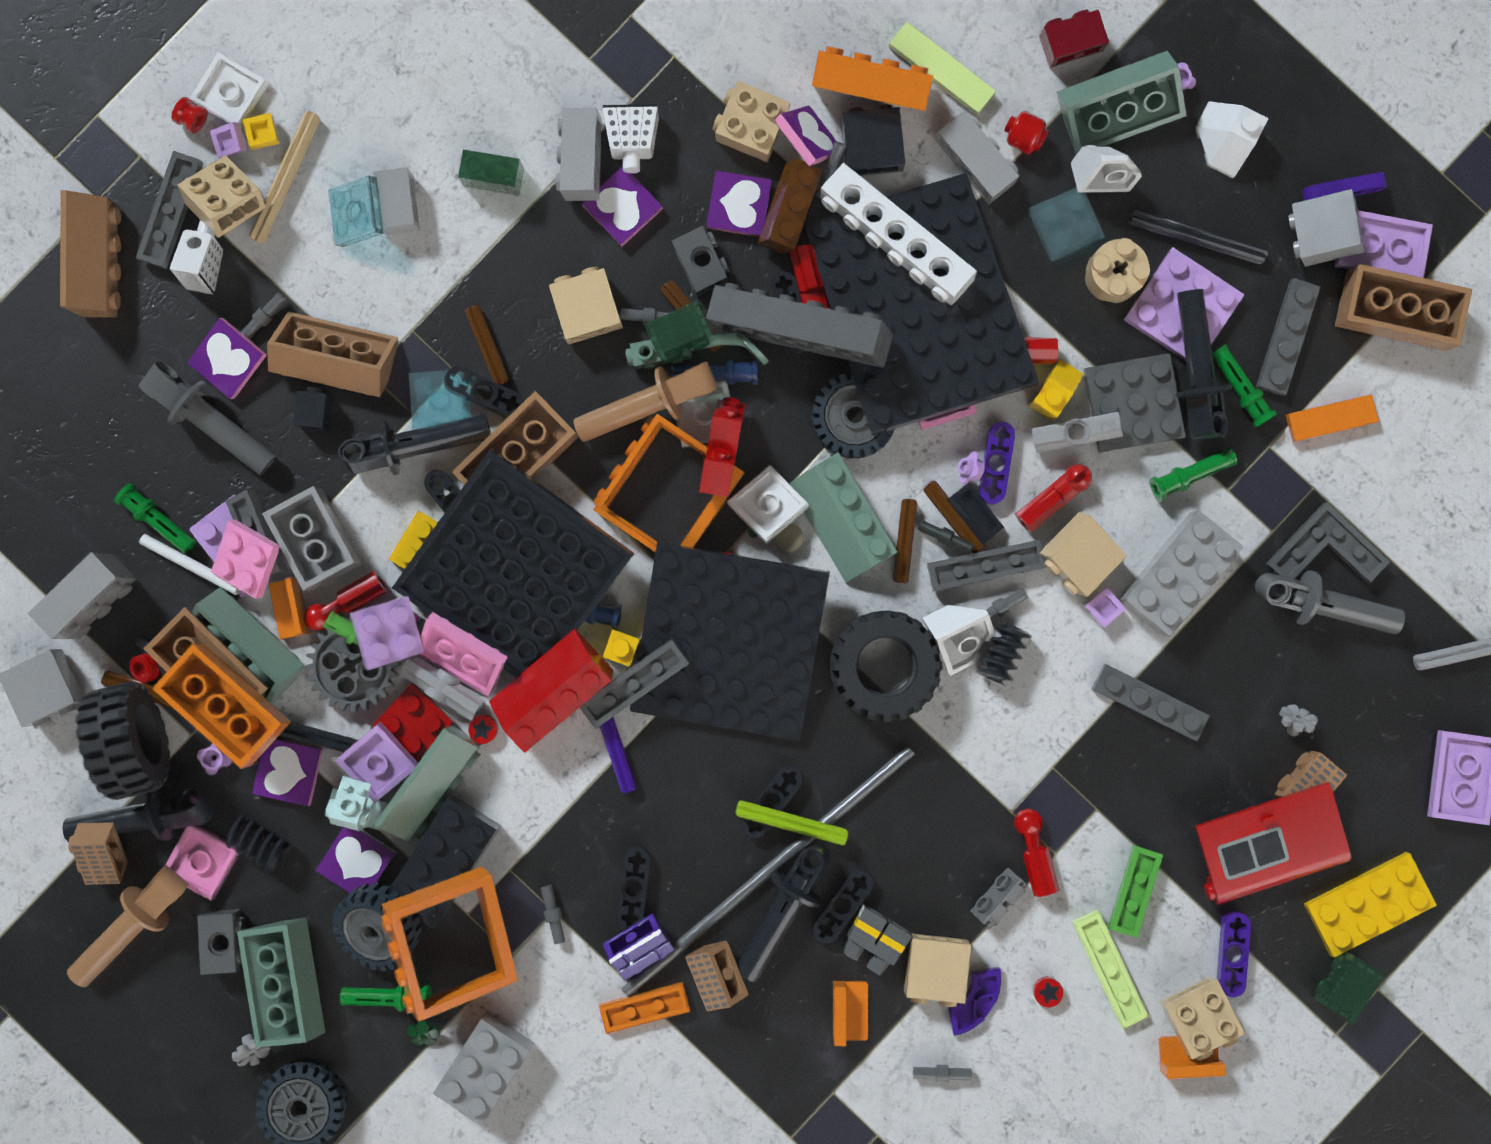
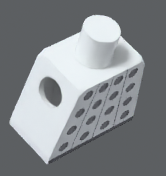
[603,104,659,173]
[170,220,223,295]

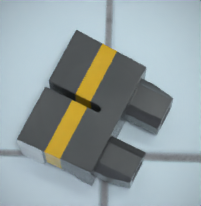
[843,903,912,975]

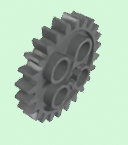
[305,618,401,712]

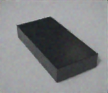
[947,482,1004,545]

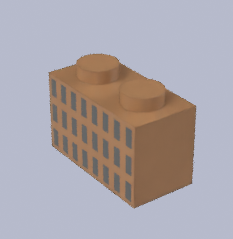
[1274,751,1347,798]
[68,822,128,885]
[685,941,749,1011]

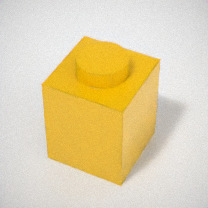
[603,630,641,667]

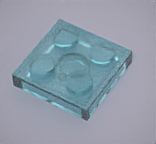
[328,175,384,247]
[1028,187,1105,262]
[409,370,471,430]

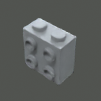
[1289,189,1365,266]
[0,649,84,729]

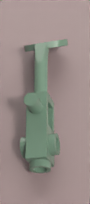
[626,320,769,369]

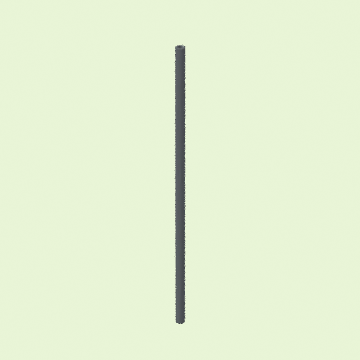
[621,746,915,997]

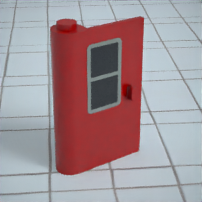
[1195,782,1351,905]

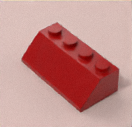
[489,628,614,753]

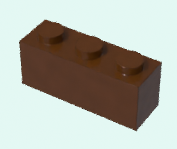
[757,158,822,255]

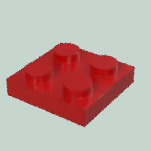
[372,683,455,762]

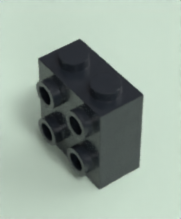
[841,104,906,176]

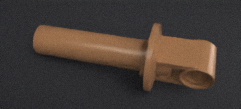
[574,361,719,442]
[67,865,189,987]

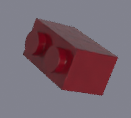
[1039,9,1109,68]

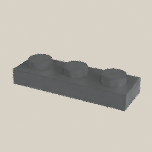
[225,489,287,578]

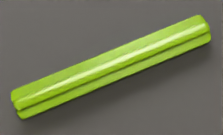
[736,800,848,845]

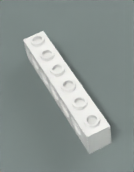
[821,163,977,306]

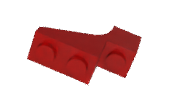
[699,397,746,497]

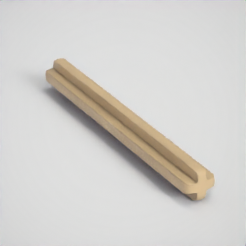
[249,111,320,244]

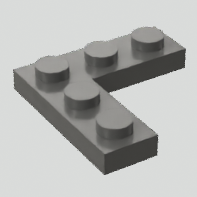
[1265,502,1390,583]

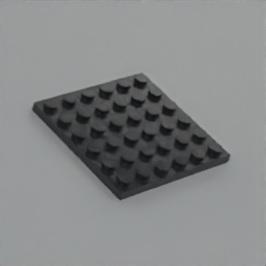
[392,448,635,678]
[630,542,830,741]

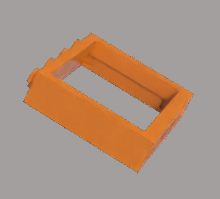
[593,414,745,552]
[381,867,518,1022]

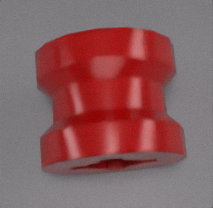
[171,97,208,134]

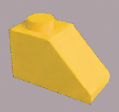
[1028,358,1084,422]

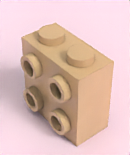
[712,80,790,163]
[177,155,266,238]
[549,267,623,345]
[1039,512,1127,597]
[904,933,971,1007]
[1159,976,1245,1060]

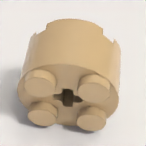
[1085,238,1150,303]

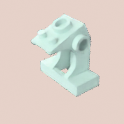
[325,776,390,831]

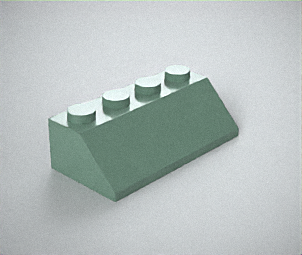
[1057,51,1187,155]
[789,452,897,583]
[192,587,304,705]
[374,725,482,842]
[237,918,325,1048]

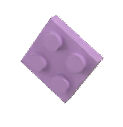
[350,596,424,670]
[335,721,418,803]

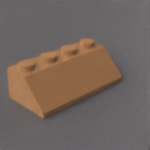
[60,190,121,317]
[267,312,398,397]
[144,607,269,697]

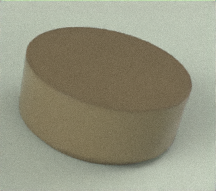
[775,523,803,552]

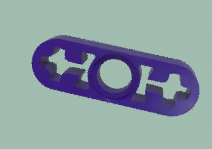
[1302,172,1387,201]
[978,422,1015,505]
[1216,911,1251,998]

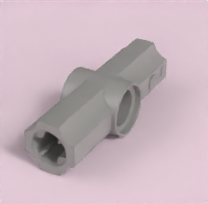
[1032,412,1123,453]
[399,655,486,721]

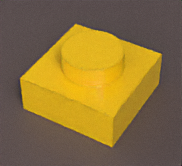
[243,113,280,150]

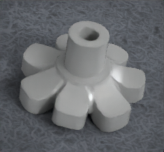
[1279,704,1318,736]
[232,1034,270,1066]

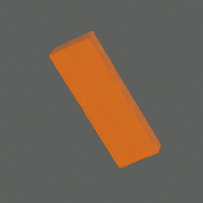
[1286,394,1379,443]
[599,982,690,1034]

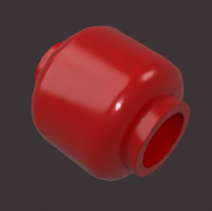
[1004,111,1049,154]

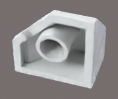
[1195,102,1269,178]
[1071,145,1142,192]
[923,605,995,676]

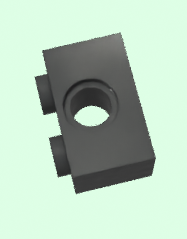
[672,226,730,298]
[197,909,246,975]

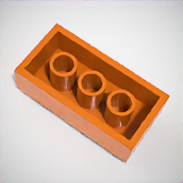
[811,46,933,111]
[152,644,291,769]

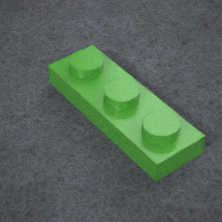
[1107,845,1163,938]

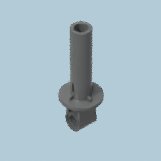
[139,361,277,476]
[1255,570,1405,634]

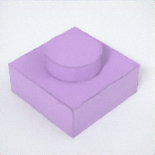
[210,122,248,159]
[1084,587,1126,628]

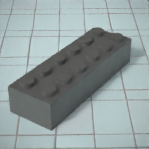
[706,283,893,368]

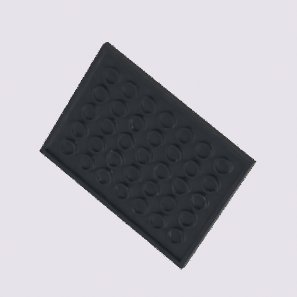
[803,173,1039,436]

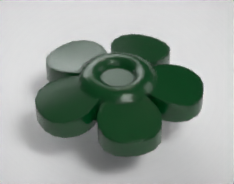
[407,1021,441,1046]

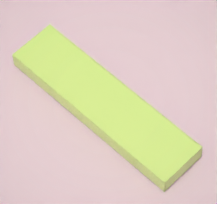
[888,22,996,116]
[1071,910,1149,1029]

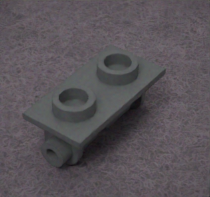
[971,868,1027,928]

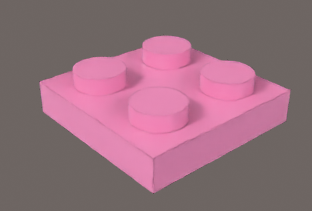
[211,520,280,599]

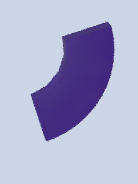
[948,967,1001,1036]

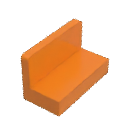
[268,577,311,639]
[833,981,868,1046]
[1159,1036,1226,1079]

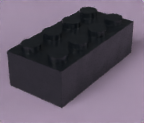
[389,795,501,929]

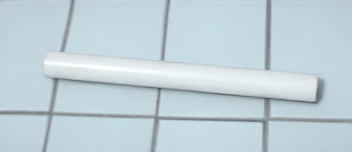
[139,534,241,595]

